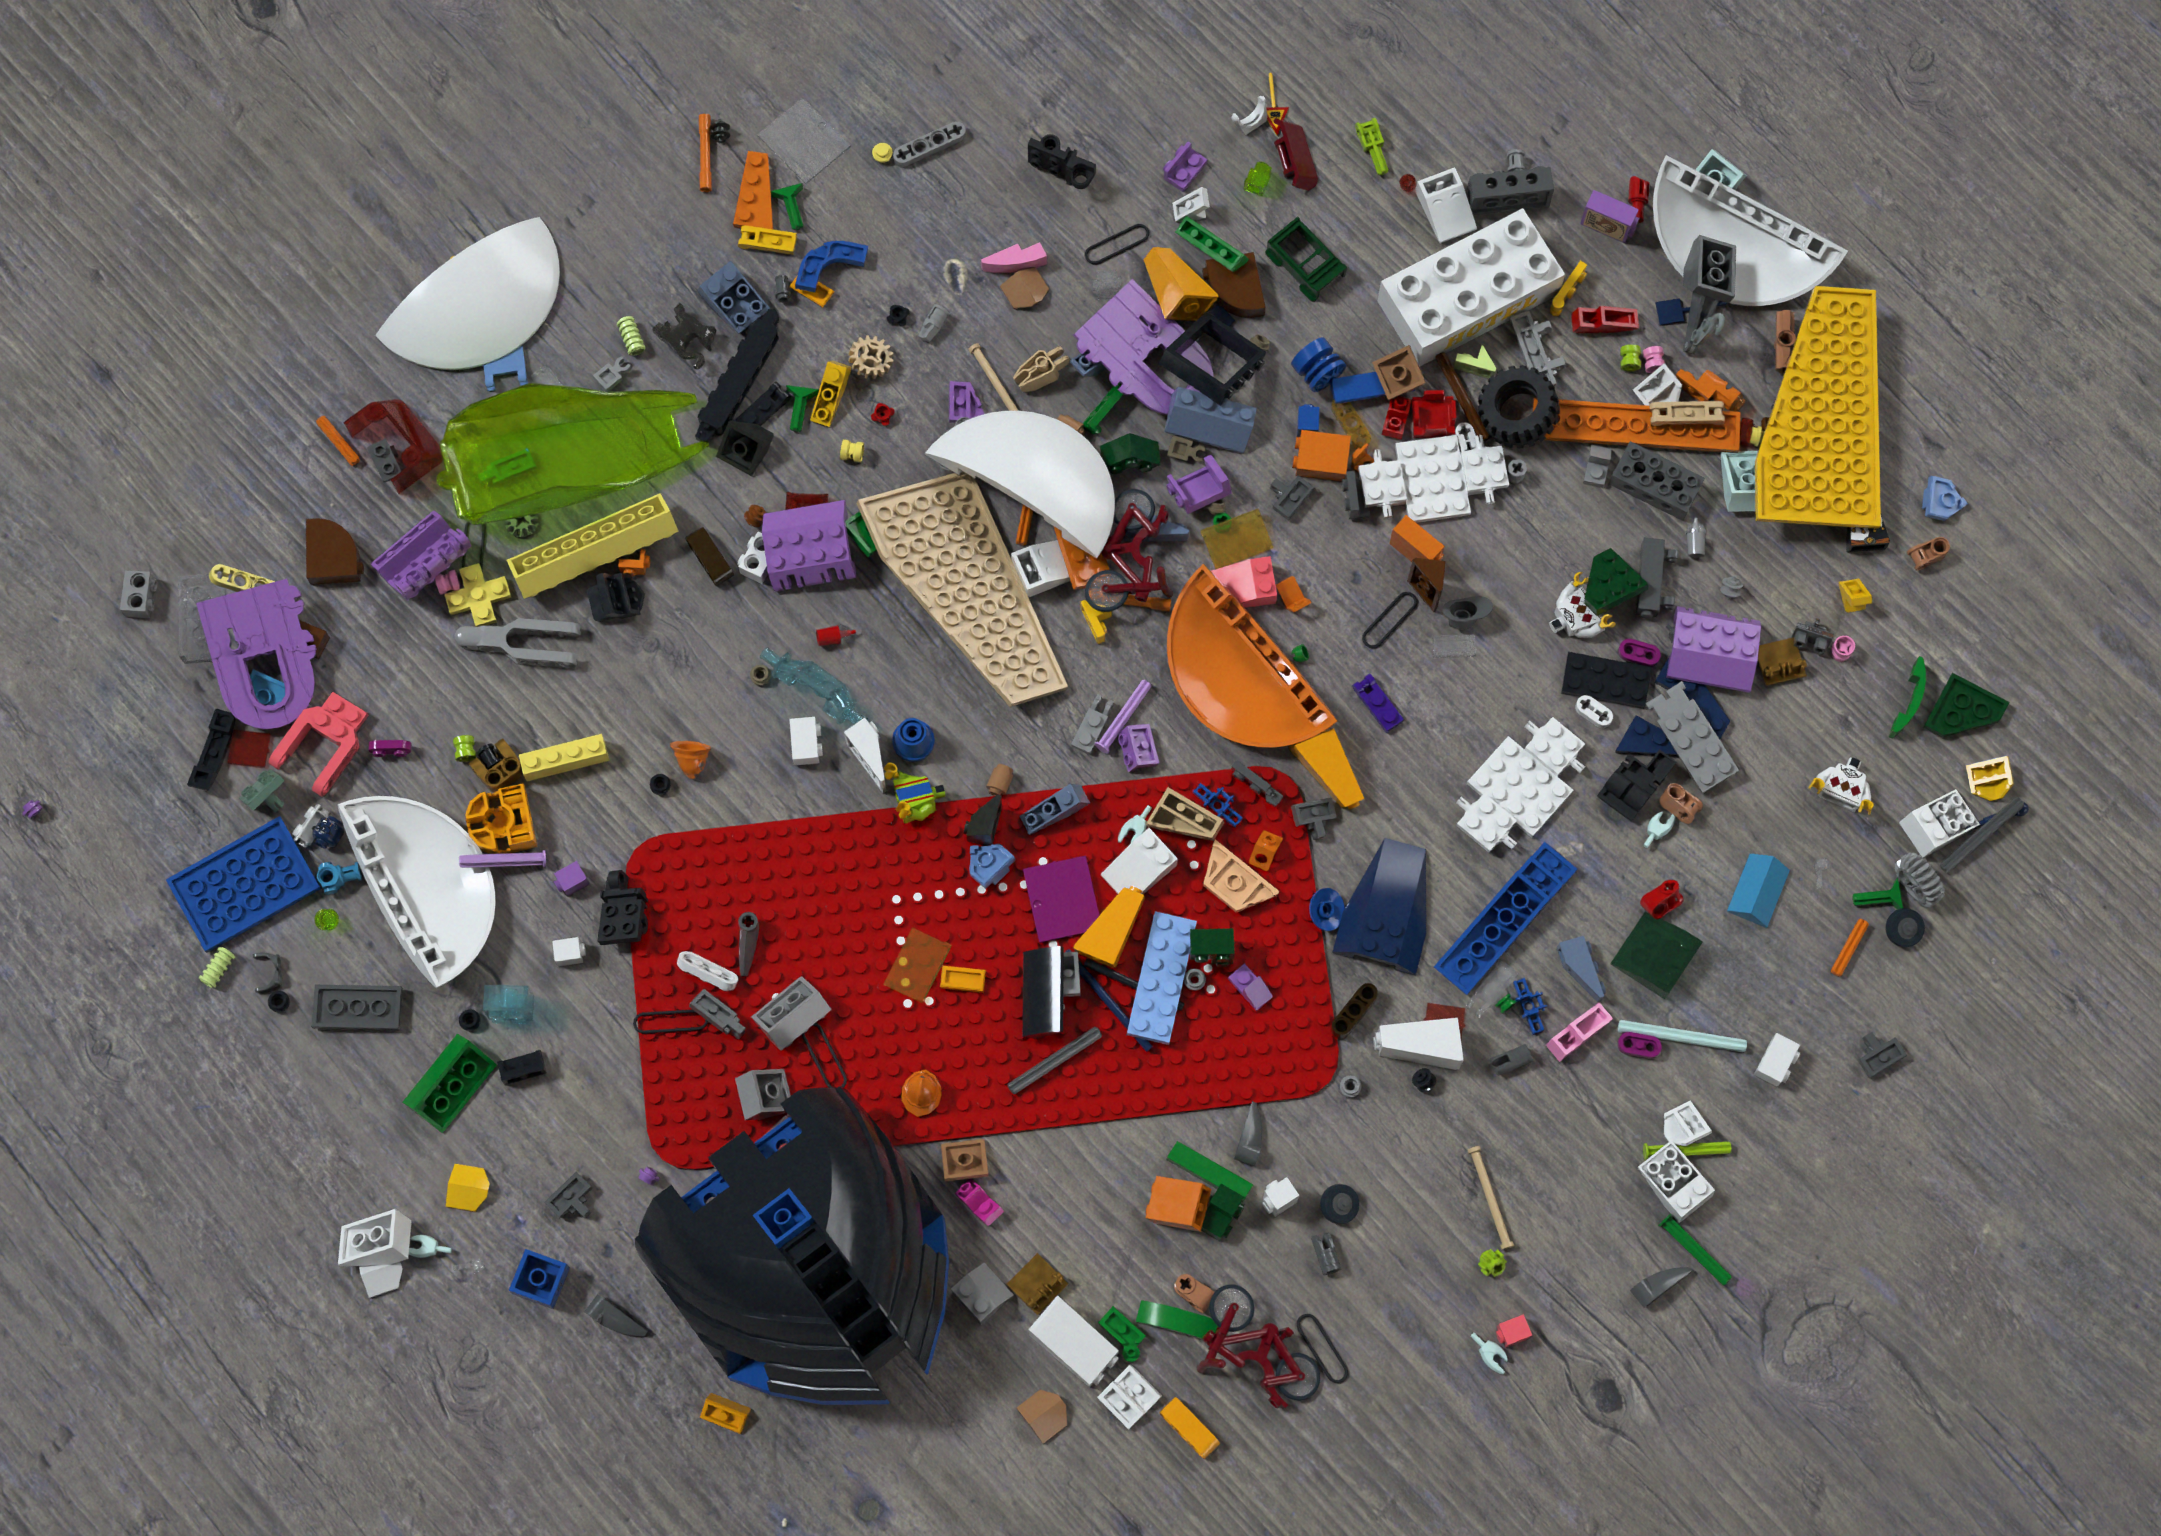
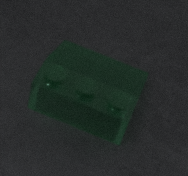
[1610,912,1703,1000]

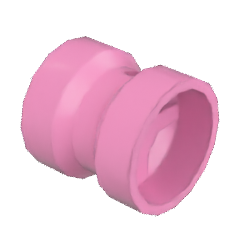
[1643,346,1665,373]
[435,570,461,595]
[1830,636,1855,662]

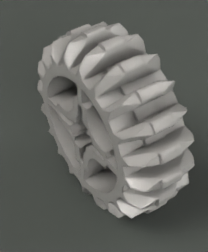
[1895,852,1945,908]

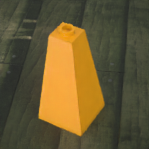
[1143,247,1219,321]
[1288,728,1364,810]
[1073,886,1145,969]

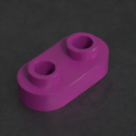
[1618,639,1661,667]
[369,740,412,757]
[1617,1032,1662,1059]

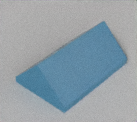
[1727,854,1790,928]

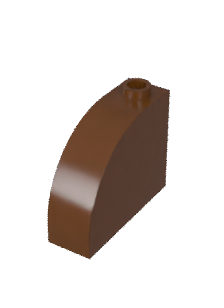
[1202,252,1266,318]
[306,518,364,585]

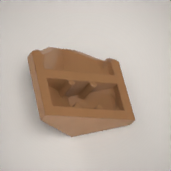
[1000,267,1049,309]
[1016,1390,1067,1444]

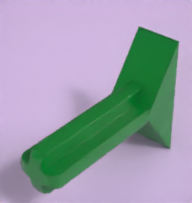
[770,183,803,230]
[786,385,819,432]
[1852,877,1903,910]

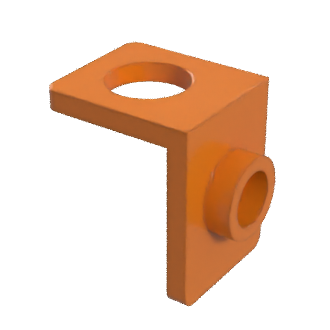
[1351,443,1374,473]
[1276,576,1311,612]
[1249,830,1283,871]

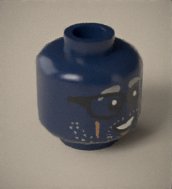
[312,816,344,849]

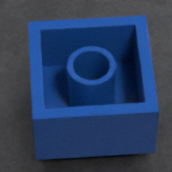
[509,1249,570,1309]

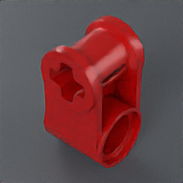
[1640,880,1684,919]

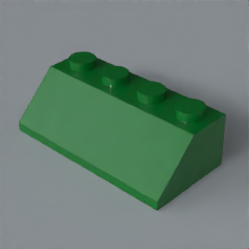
[402,1034,497,1133]

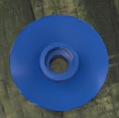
[1309,888,1345,931]

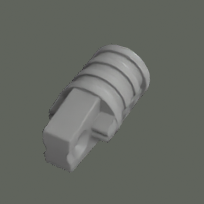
[918,304,950,342]

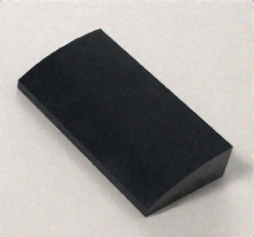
[1022,946,1064,1039]

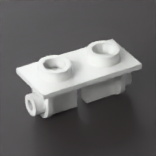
[292,804,330,848]

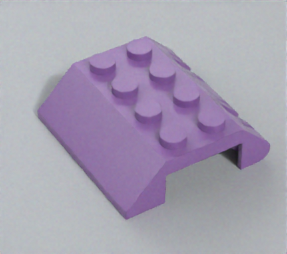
[762,500,856,592]
[370,510,471,600]
[1666,606,1761,693]

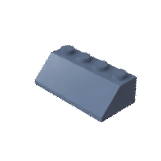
[1164,387,1257,454]

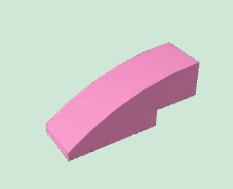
[981,242,1047,273]
[1546,1003,1613,1062]

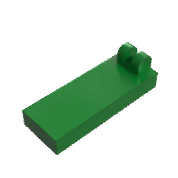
[1082,383,1123,434]

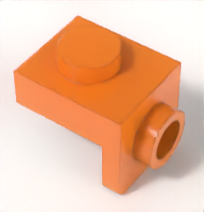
[618,549,650,577]

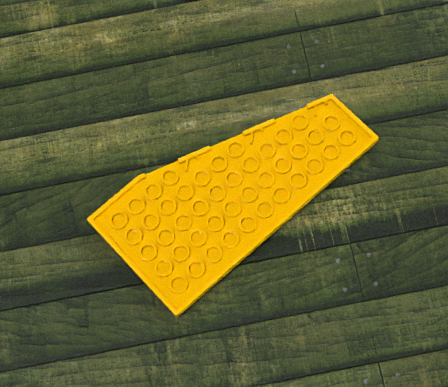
[1755,286,1881,529]

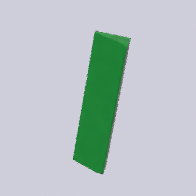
[1175,216,1249,272]
[1166,1141,1253,1203]

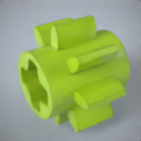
[1478,1249,1507,1277]

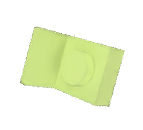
[1454,345,1496,378]

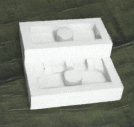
[1097,1364,1162,1429]

